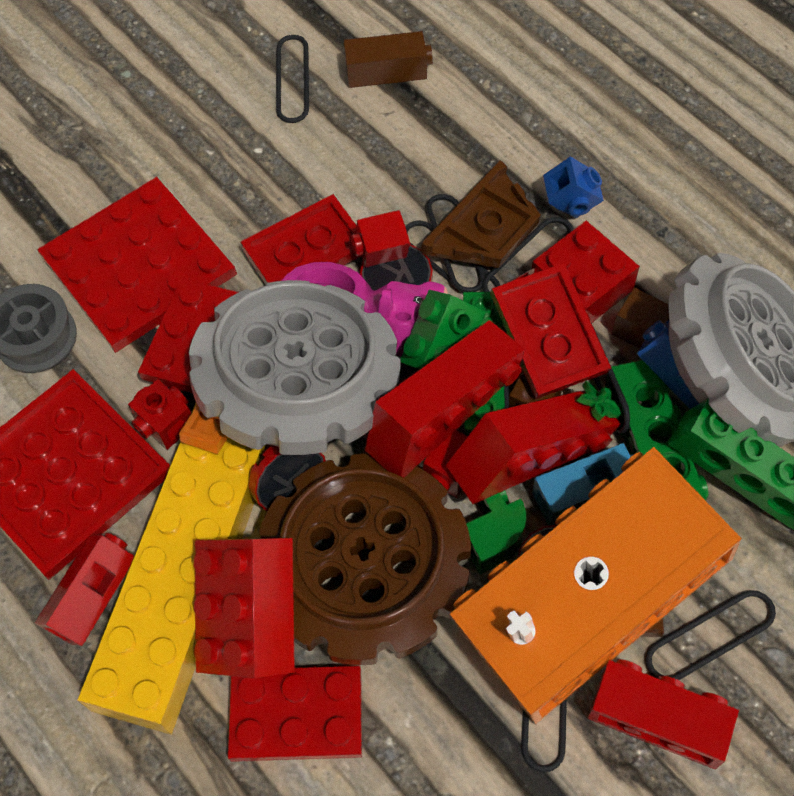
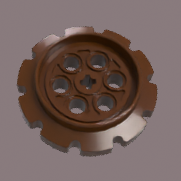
[259,454,471,665]

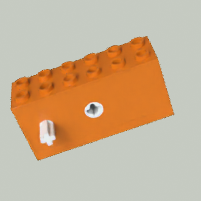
[450,447,742,725]

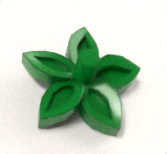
[577,381,621,422]

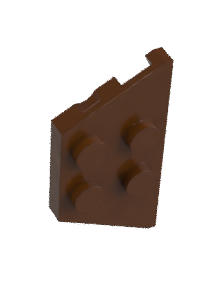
[421,161,541,268]

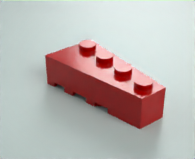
[365,320,525,478]
[446,390,621,504]

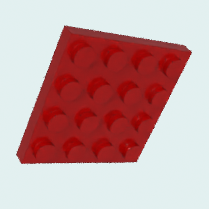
[37,177,237,353]
[0,369,171,580]

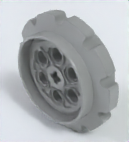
[669,253,794,447]
[189,280,400,455]

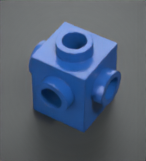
[543,156,604,218]

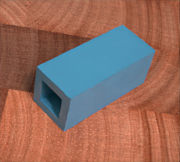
[532,443,634,526]

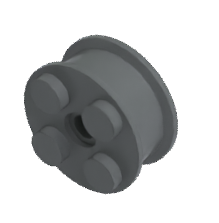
[0,284,77,373]

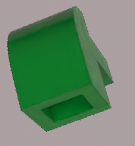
[466,490,526,574]

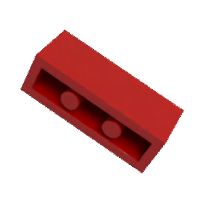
[587,659,739,770]

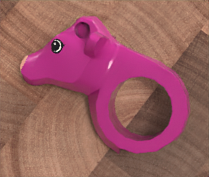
[282,262,447,356]

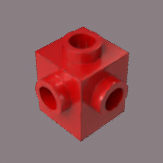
[128,379,191,450]

